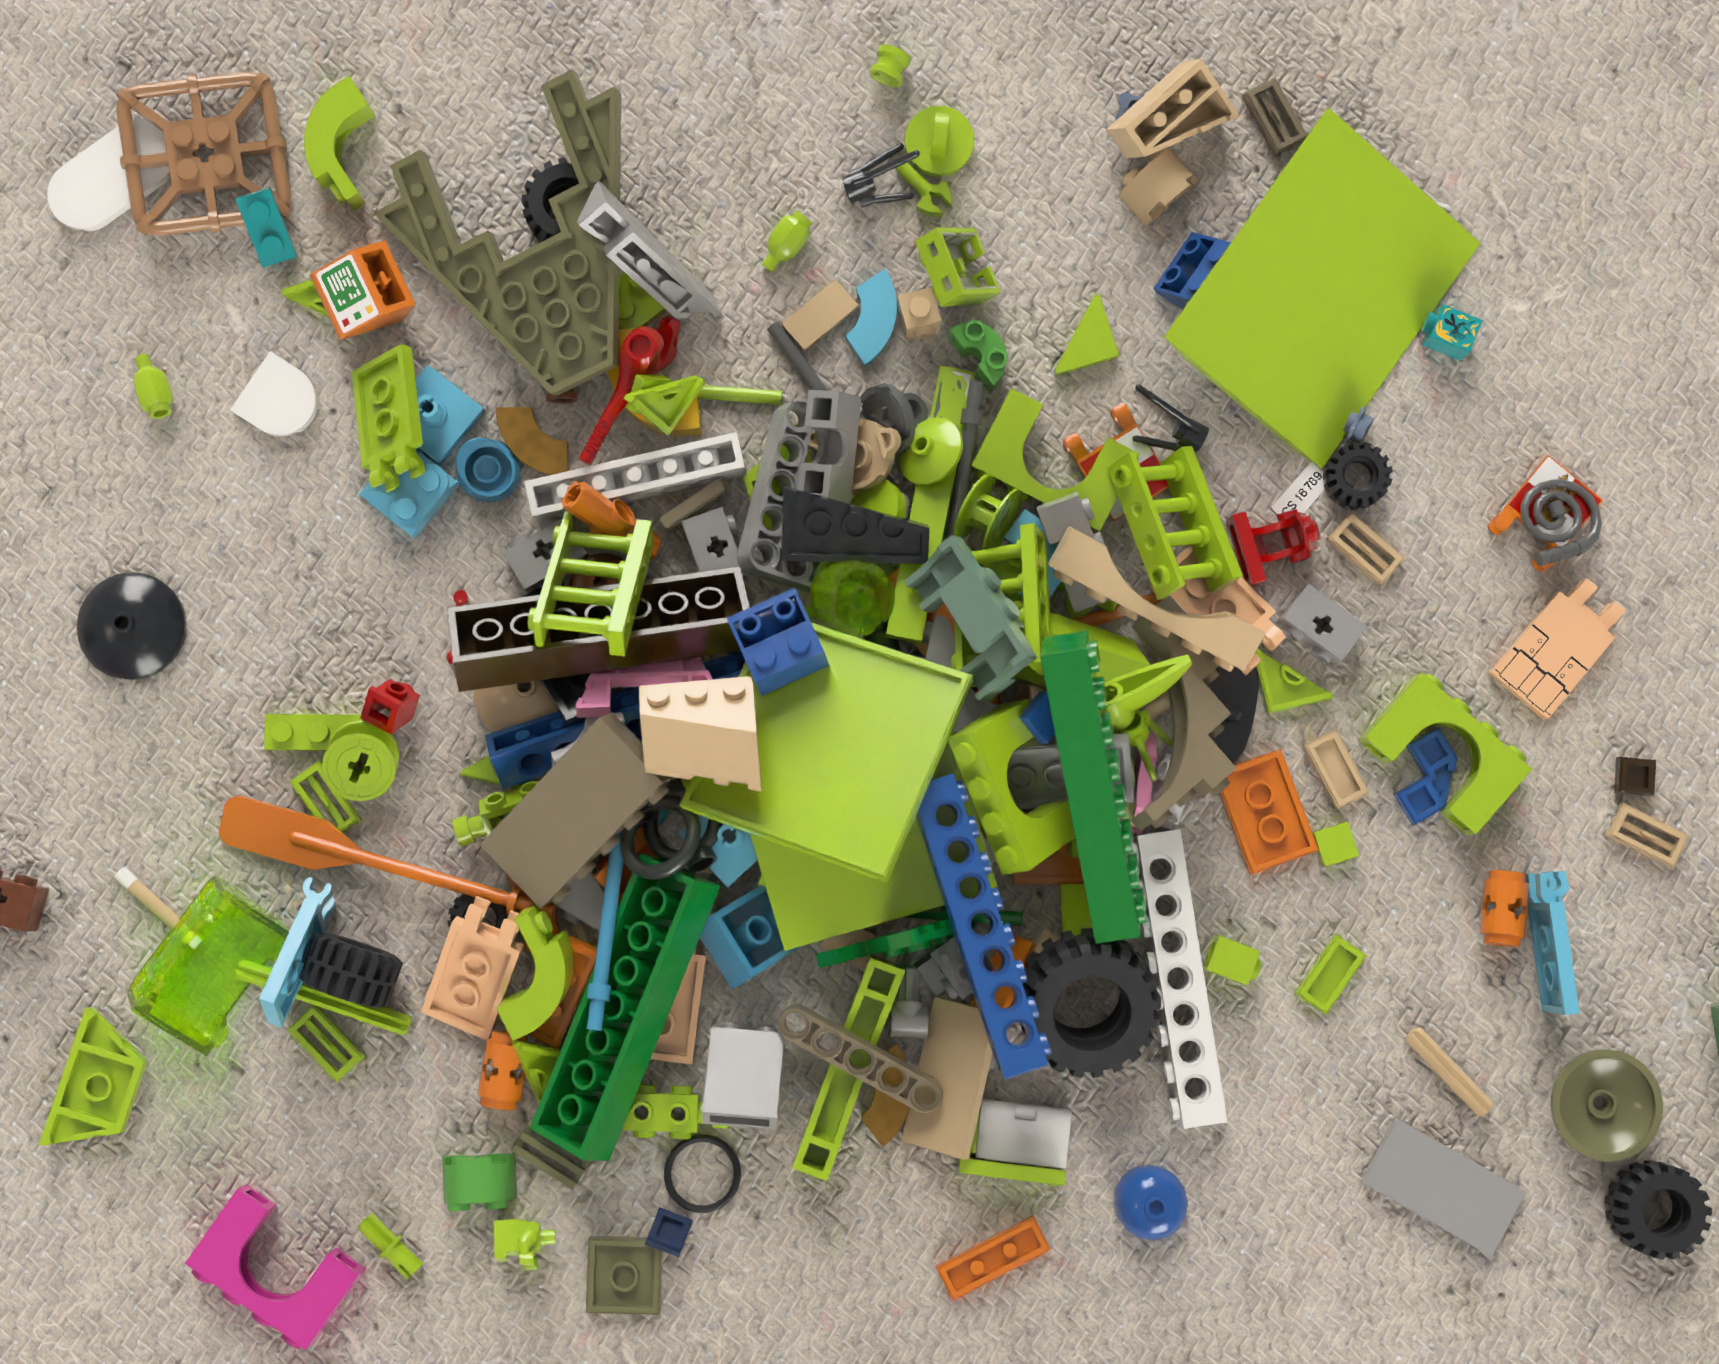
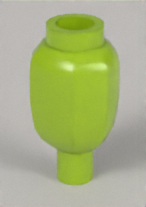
[761,210,813,272]
[133,354,173,419]

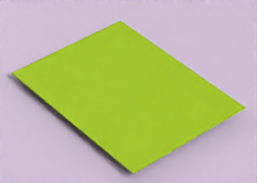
[1164,107,1481,468]

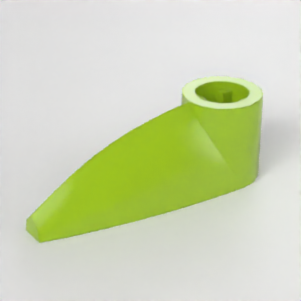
[1103,654,1192,731]

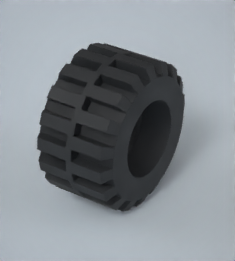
[522,157,579,243]
[299,933,403,1007]
[1604,1160,1712,1260]

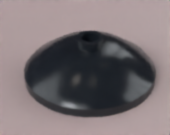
[77,572,187,680]

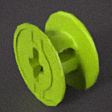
[954,474,1022,549]
[322,720,400,802]

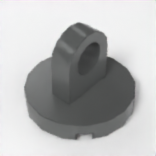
[859,383,928,454]

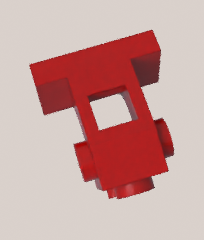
[1226,509,1321,587]

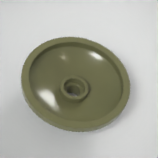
[1550,1049,1663,1162]

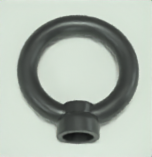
[643,778,723,872]
[620,794,701,880]

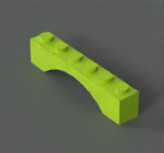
[792,955,905,1181]

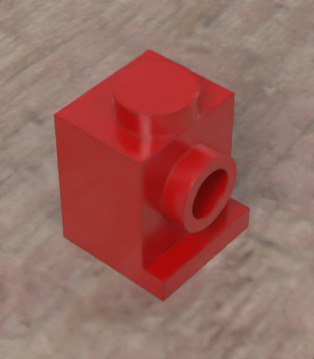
[360,679,420,735]

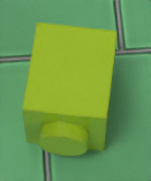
[1202,935,1262,986]

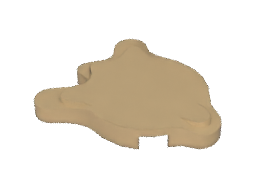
[809,419,901,500]

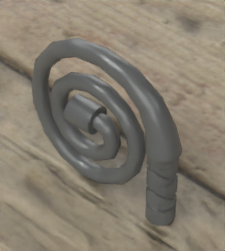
[1520,479,1602,566]

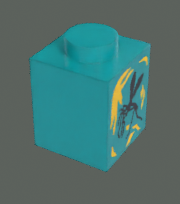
[1421,304,1483,361]

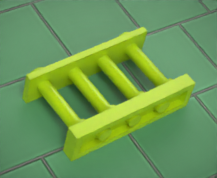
[1107,446,1243,600]
[528,512,654,656]
[951,523,1051,686]

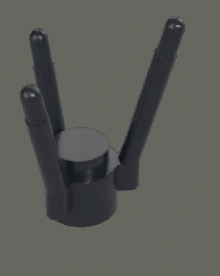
[841,143,920,208]
[1132,384,1209,453]

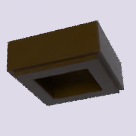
[1614,757,1656,796]

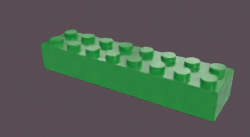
[1040,630,1147,944]
[530,853,720,1161]

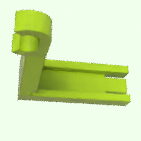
[957,1111,1066,1186]

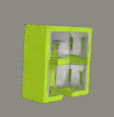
[915,227,1001,307]

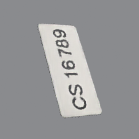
[1272,462,1326,514]

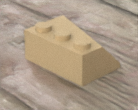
[639,676,761,791]

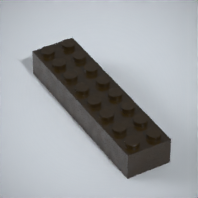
[447,566,750,692]

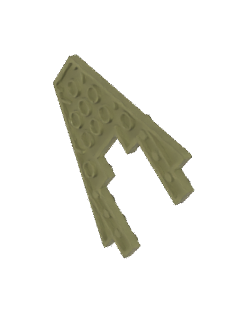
[375,69,621,396]

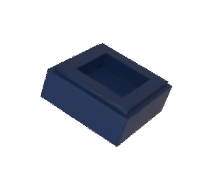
[645,1207,693,1257]

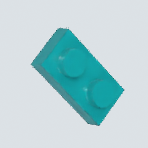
[235,187,298,268]

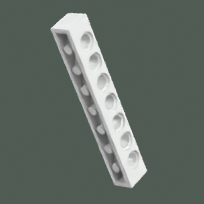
[1130,829,1228,1129]

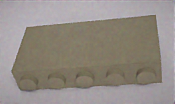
[480,712,673,909]

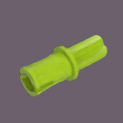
[358,1213,424,1280]

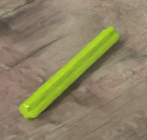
[235,960,412,1035]

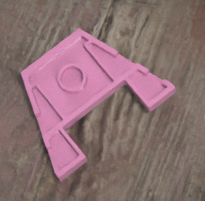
[576,657,713,718]

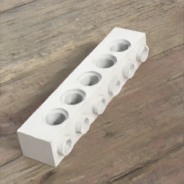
[524,432,746,523]

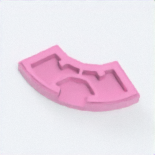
[1132,732,1157,834]

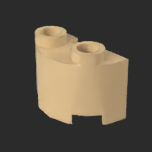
[1119,148,1199,227]

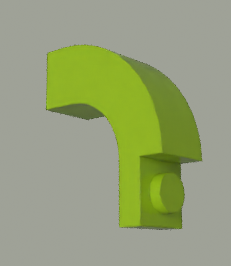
[304,76,375,211]
[496,904,574,1041]

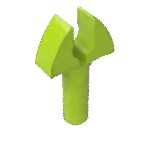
[896,163,952,217]

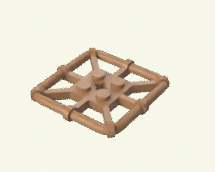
[116,72,291,236]

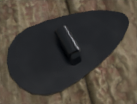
[1207,666,1259,763]

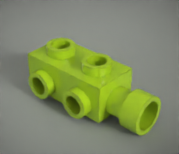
[452,781,538,847]
[623,1084,729,1139]

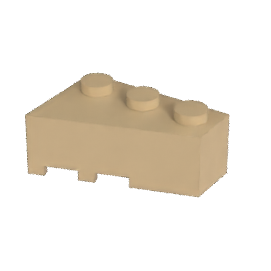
[1106,59,1240,158]

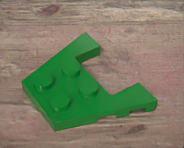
[815,919,954,968]

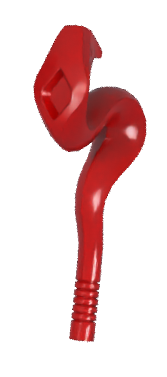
[578,315,681,466]

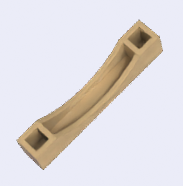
[1048,526,1266,672]

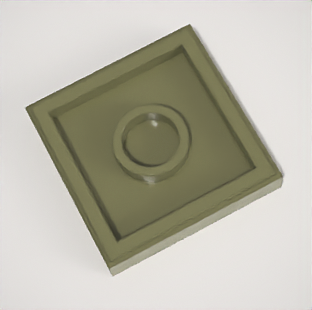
[586,1236,663,1315]

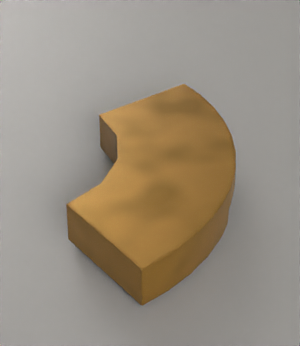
[496,407,569,476]
[861,1043,909,1147]

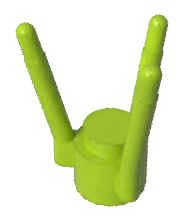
[1114,710,1173,781]

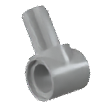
[888,967,928,1039]

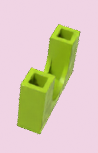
[971,388,1140,531]
[1358,673,1533,835]
[948,699,1075,875]

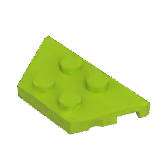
[39,1007,148,1146]

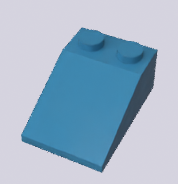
[700,885,802,989]

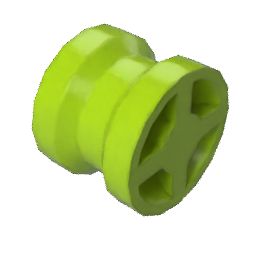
[869,45,912,88]

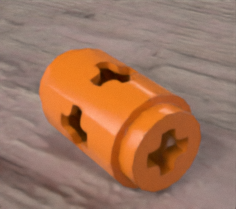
[1480,870,1530,948]
[477,1030,528,1110]

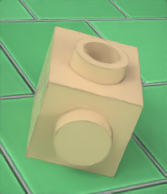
[897,287,941,340]

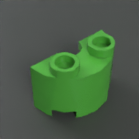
[947,320,1008,394]
[442,1153,517,1211]

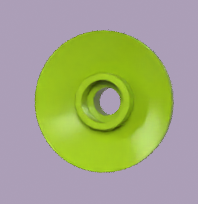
[899,417,963,486]

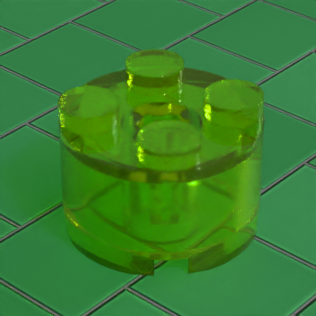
[810,560,895,636]

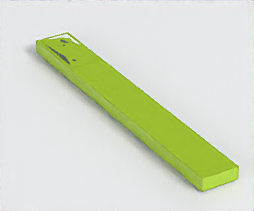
[886,365,975,644]

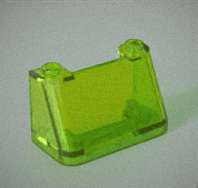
[128,875,291,1056]

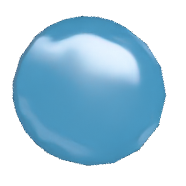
[456,438,521,503]

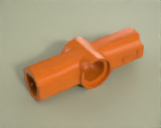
[562,481,661,561]

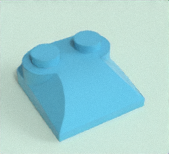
[359,449,460,539]

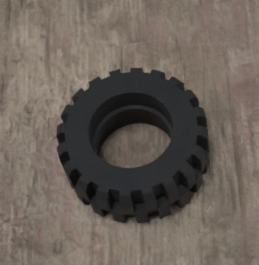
[1020,928,1162,1078]

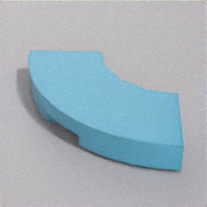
[845,269,897,367]

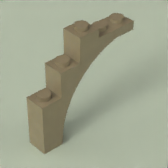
[1130,595,1237,832]

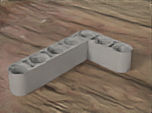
[737,400,845,595]

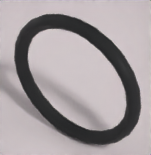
[664,1135,741,1213]

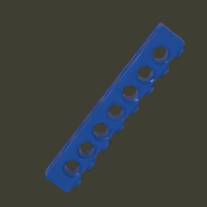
[485,651,746,789]
[916,773,1051,1079]

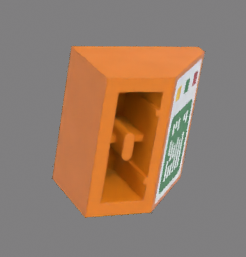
[310,240,416,340]

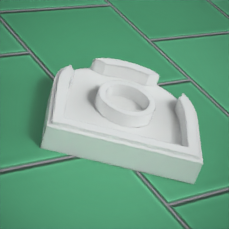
[230,351,318,437]

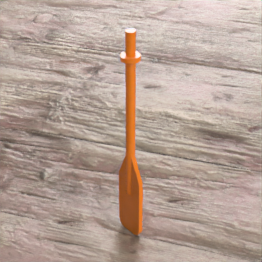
[219,796,556,919]

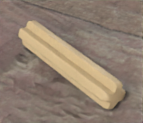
[1405,1027,1493,1117]

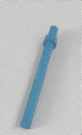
[587,831,623,1031]

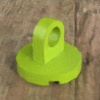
[904,106,975,177]

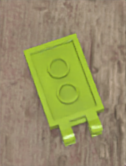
[352,344,425,492]

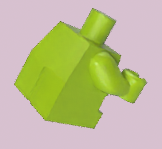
[493,1219,556,1271]

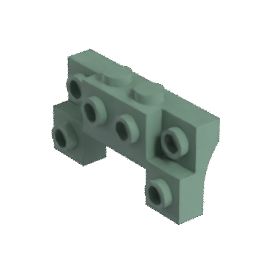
[904,535,1037,702]

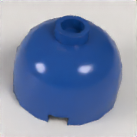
[1114,1165,1188,1240]

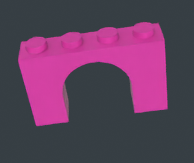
[185,1184,366,1350]

